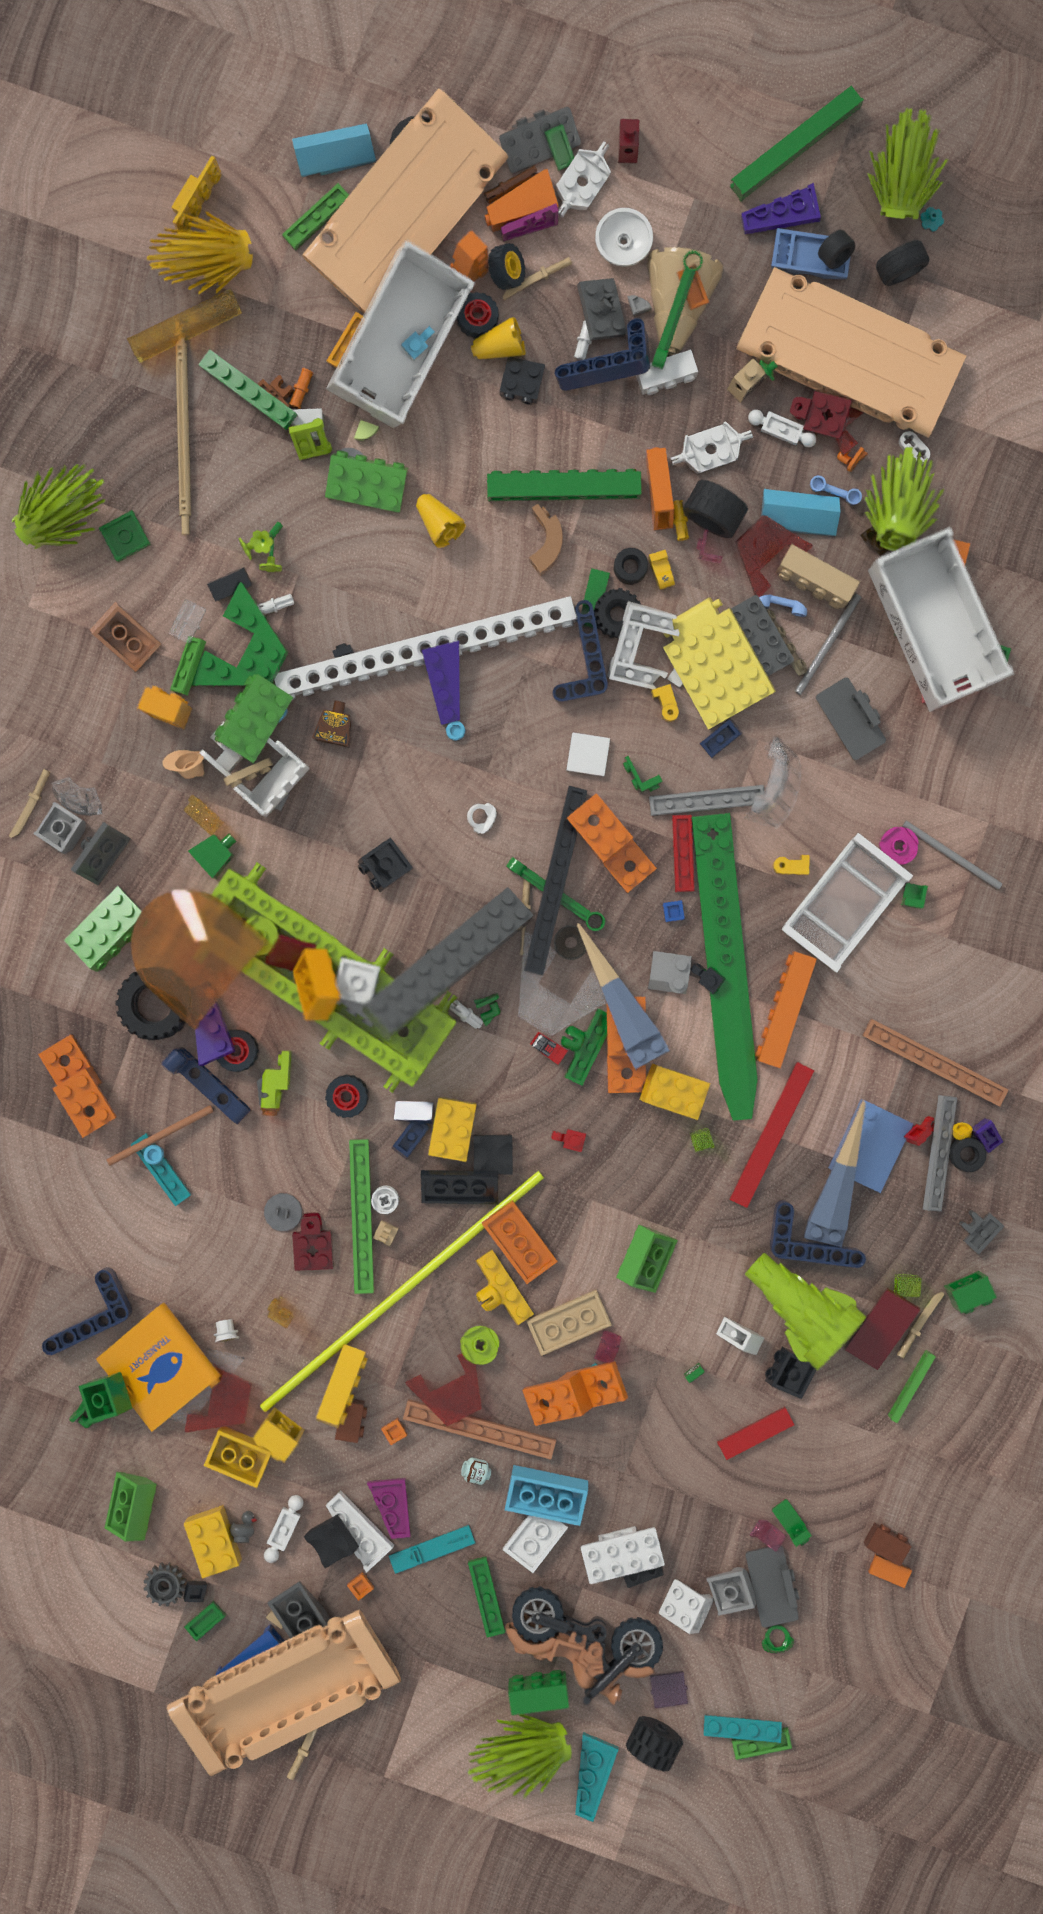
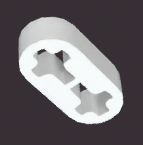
[899,431,930,465]

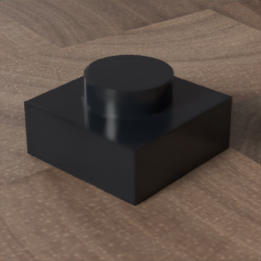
[332,643,354,658]
[183,1581,208,1602]

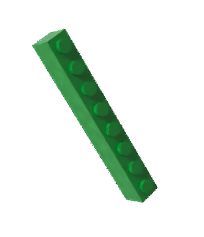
[487,469,641,501]

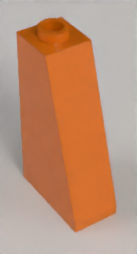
[484,169,559,232]
[646,447,674,530]

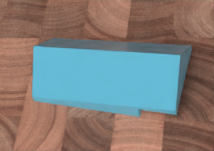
[292,124,376,177]
[760,489,841,536]

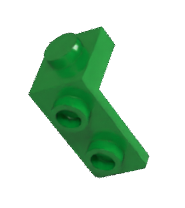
[623,756,662,793]
[772,1499,812,1547]

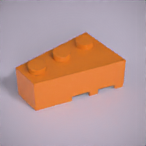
[449,230,489,282]

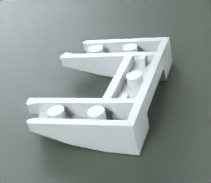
[607,602,679,689]

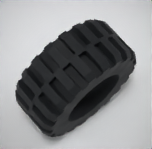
[115,967,193,1041]

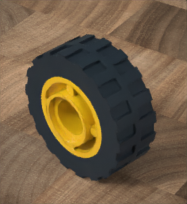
[488,243,526,290]

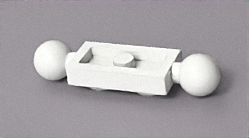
[748,410,817,447]
[264,1495,303,1563]

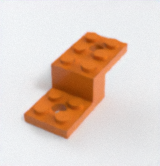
[567,793,657,893]
[606,997,646,1093]
[38,1034,117,1138]
[522,1361,628,1426]

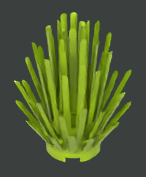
[867,108,948,219]
[865,447,944,551]
[12,464,105,549]
[468,1714,571,1798]

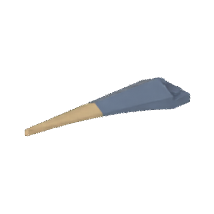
[577,924,670,1070]
[804,1101,866,1247]

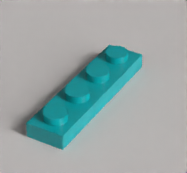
[130,1133,192,1206]
[703,1715,782,1743]

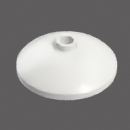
[595,208,653,267]

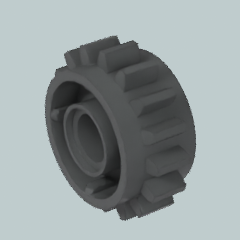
[143,1562,186,1606]

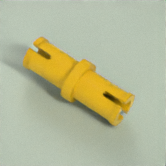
[673,500,690,541]

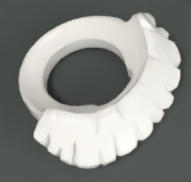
[467,803,496,834]

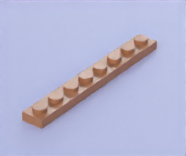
[862,1019,1009,1107]
[403,1399,556,1460]

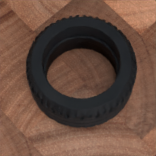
[876,240,930,286]

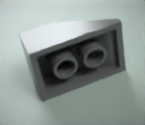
[267,1581,331,1638]

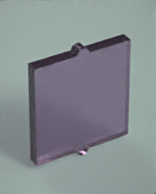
[650,1671,688,1708]

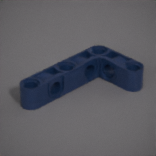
[161,1047,251,1124]

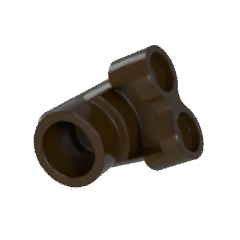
[860,526,889,556]

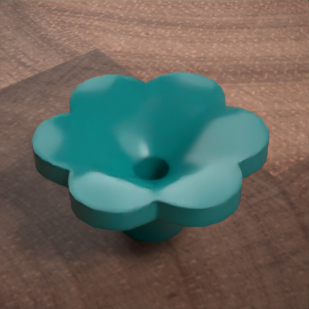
[920,207,944,232]

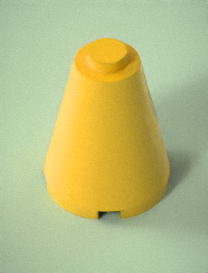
[471,317,526,359]
[416,494,466,548]

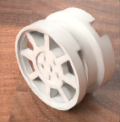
[371,1186,399,1214]

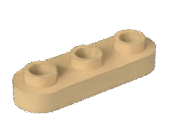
[223,758,273,788]

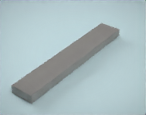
[649,785,766,816]
[923,1095,957,1211]

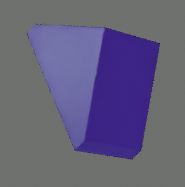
[972,1118,1003,1153]

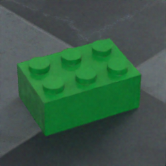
[508,1670,569,1716]

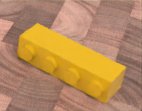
[316,1344,368,1428]

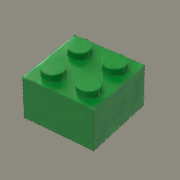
[944,1271,997,1314]
[78,1372,133,1423]

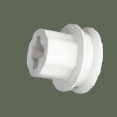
[214,1319,239,1343]

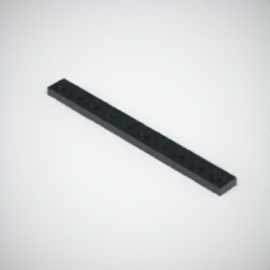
[524,786,588,976]

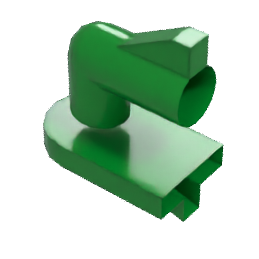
[474,993,501,1026]
[69,1400,103,1428]

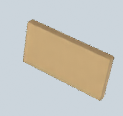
[526,1290,612,1356]

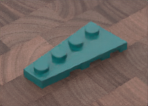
[575,1732,619,1822]

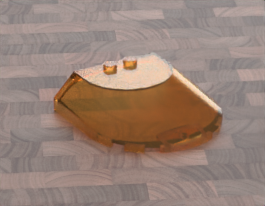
[131,889,268,1030]

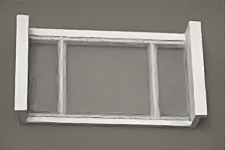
[782,833,913,973]

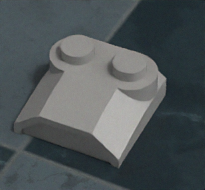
[34,802,86,854]
[648,951,692,994]
[707,1567,756,1616]

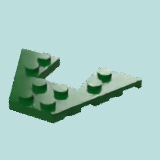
[191,582,289,686]

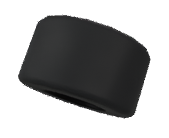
[818,230,856,269]
[613,547,648,585]
[949,1138,986,1172]

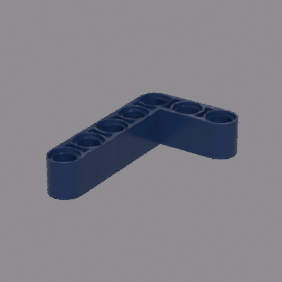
[554,318,651,391]
[552,600,608,702]
[770,1200,866,1268]
[42,1267,132,1355]

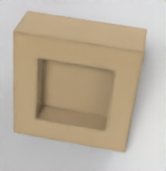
[373,1220,399,1246]

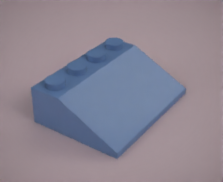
[828,1099,913,1193]

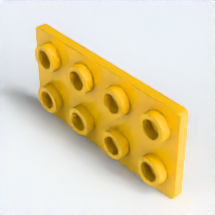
[171,156,221,231]

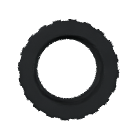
[683,480,748,538]

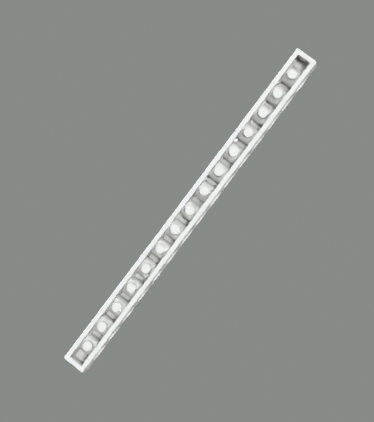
[275,596,577,700]

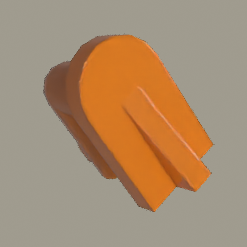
[837,438,868,472]

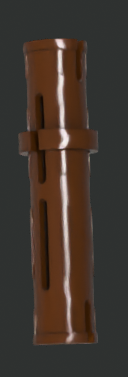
[484,165,538,204]

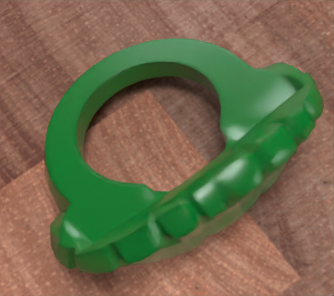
[762,1625,794,1653]

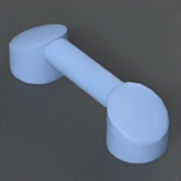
[810,475,862,505]
[759,595,808,617]

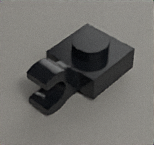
[690,963,726,994]

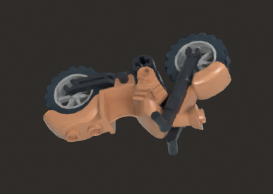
[505,1586,663,1705]

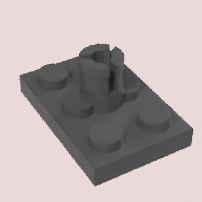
[577,278,627,341]
[70,822,131,886]

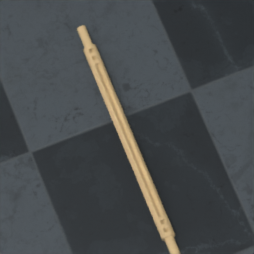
[175,324,191,535]

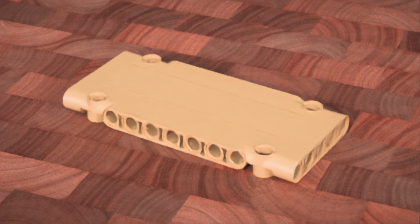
[302,89,508,314]
[736,267,966,438]
[167,1609,401,1776]

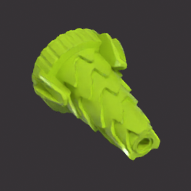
[745,1252,866,1370]

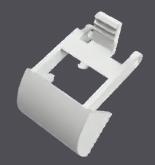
[200,722,310,817]

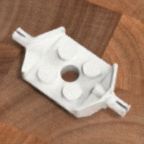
[555,142,611,218]
[670,422,753,474]

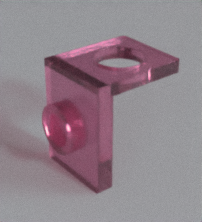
[696,530,723,563]
[749,1519,787,1552]

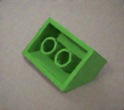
[616,1225,678,1293]
[105,1472,157,1542]

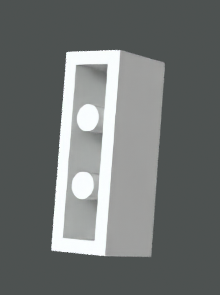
[636,350,698,395]

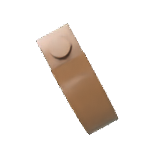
[529,504,563,576]

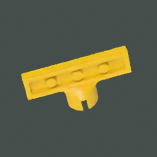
[475,1250,534,1325]

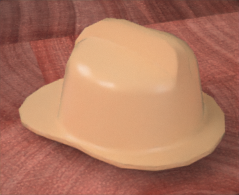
[163,750,204,779]

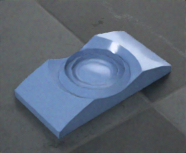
[771,228,851,279]

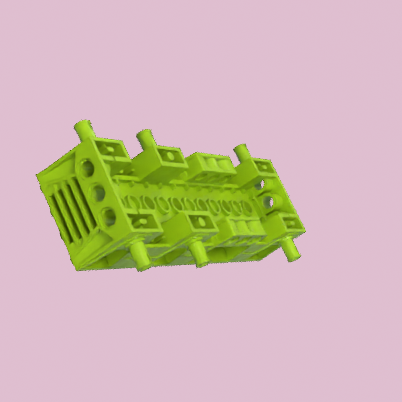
[185,862,458,1093]

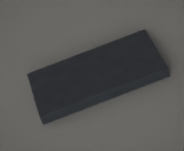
[421,1170,498,1204]

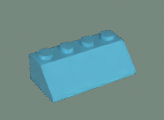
[505,1465,588,1526]

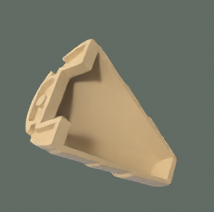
[647,247,723,355]

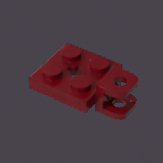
[790,391,853,440]
[292,1212,334,1271]

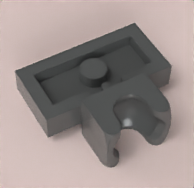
[959,1210,1004,1255]

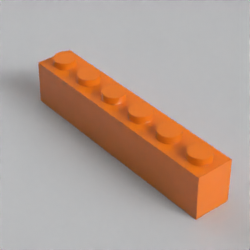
[755,951,817,1068]

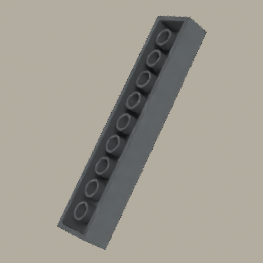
[362,887,534,1040]

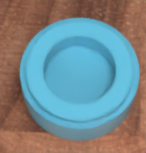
[446,721,465,741]
[144,1145,164,1164]

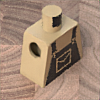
[727,359,767,403]

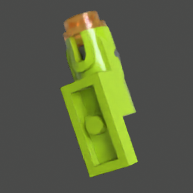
[257,1050,292,1116]

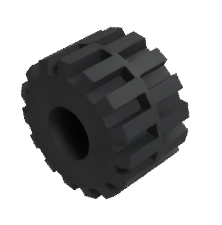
[626,1716,683,1772]

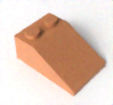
[90,601,161,672]

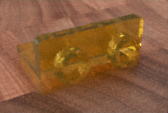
[184,794,224,835]
[267,1296,294,1329]

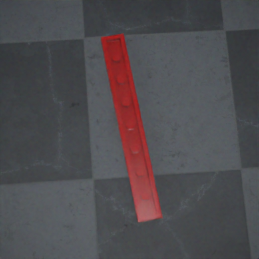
[729,1062,815,1208]

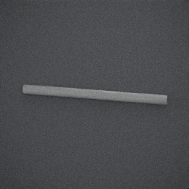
[795,594,861,695]
[902,820,1003,890]

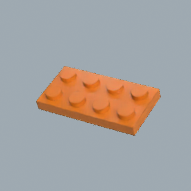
[481,1200,558,1284]

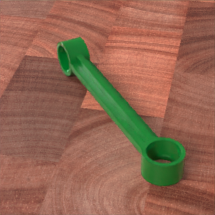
[652,250,703,370]
[506,857,605,931]

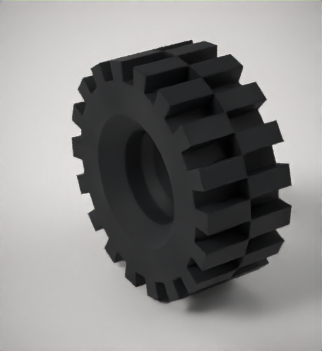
[594,588,641,639]

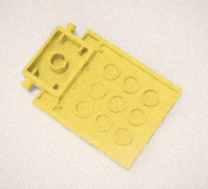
[663,597,776,730]

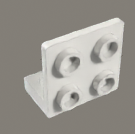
[659,1579,714,1634]

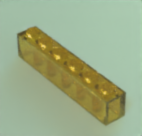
[127,288,242,363]

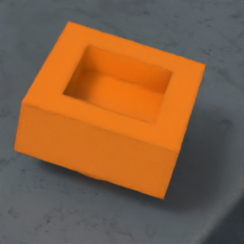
[381,1418,408,1445]
[347,1572,374,1601]

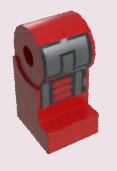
[530,1031,568,1065]

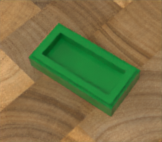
[544,124,574,171]
[184,1601,226,1642]

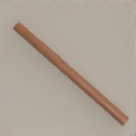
[106,1105,214,1166]

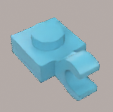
[401,326,435,360]

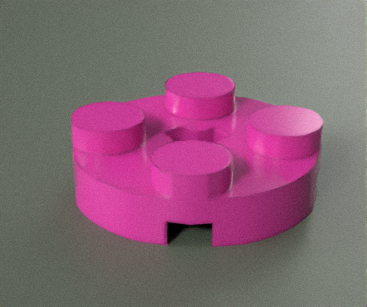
[879,827,919,865]

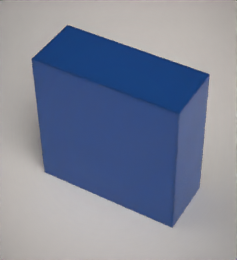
[662,900,685,922]

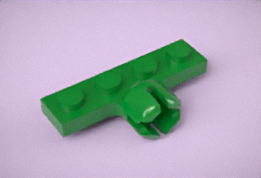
[561,1008,607,1086]

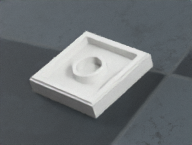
[566,732,610,777]
[336,958,380,1004]

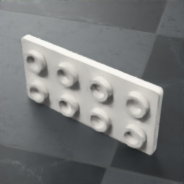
[581,1526,664,1584]

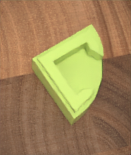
[354,420,379,441]

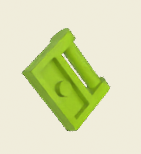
[289,418,332,460]

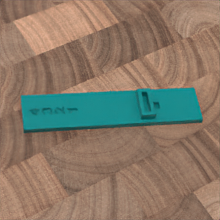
[388,1525,476,1574]

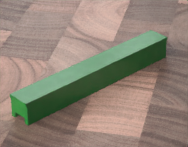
[730,85,864,202]

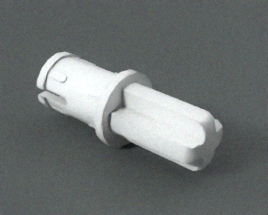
[574,321,592,360]
[257,594,294,615]
[449,1000,483,1029]

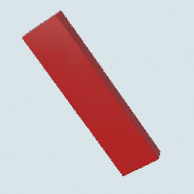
[672,815,695,892]
[717,1407,794,1460]

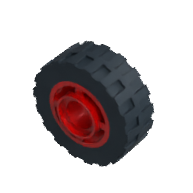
[456,292,499,339]
[217,1030,259,1072]
[325,1074,369,1118]

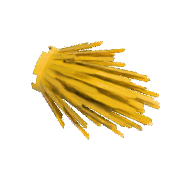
[147,211,253,295]

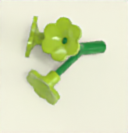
[238,522,283,572]

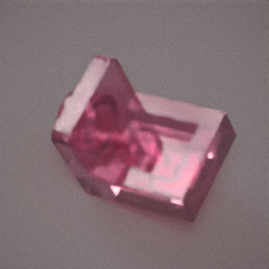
[594,1330,621,1363]

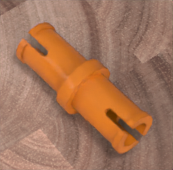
[289,368,314,409]

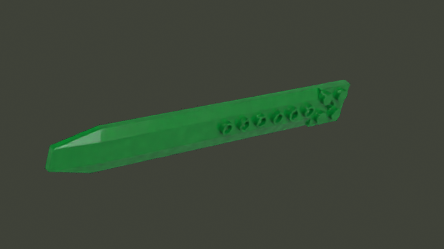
[692,813,758,1121]

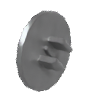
[264,1193,302,1231]

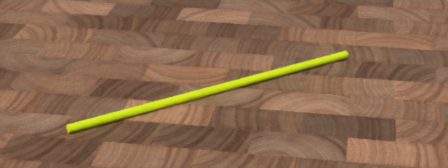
[260,1171,544,1412]

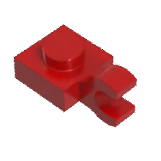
[904,1116,935,1146]
[551,1128,586,1152]

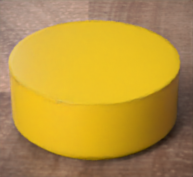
[952,1122,972,1140]

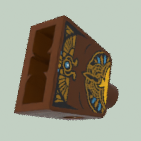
[312,700,351,748]

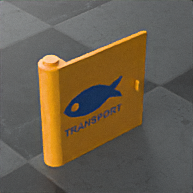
[96,1302,221,1432]

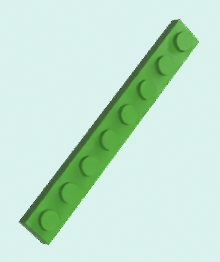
[349,1139,374,1294]

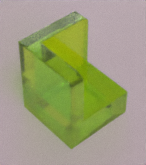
[689,1128,715,1152]
[894,1274,922,1297]

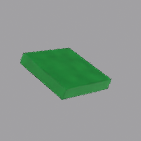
[99,510,151,563]

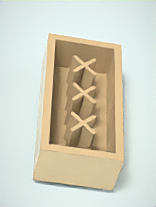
[776,545,860,609]

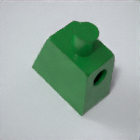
[188,833,237,879]

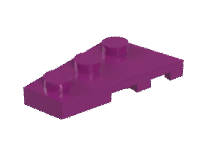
[501,203,559,242]
[367,1478,411,1539]

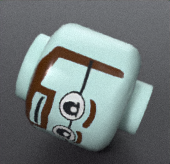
[461,1457,491,1485]

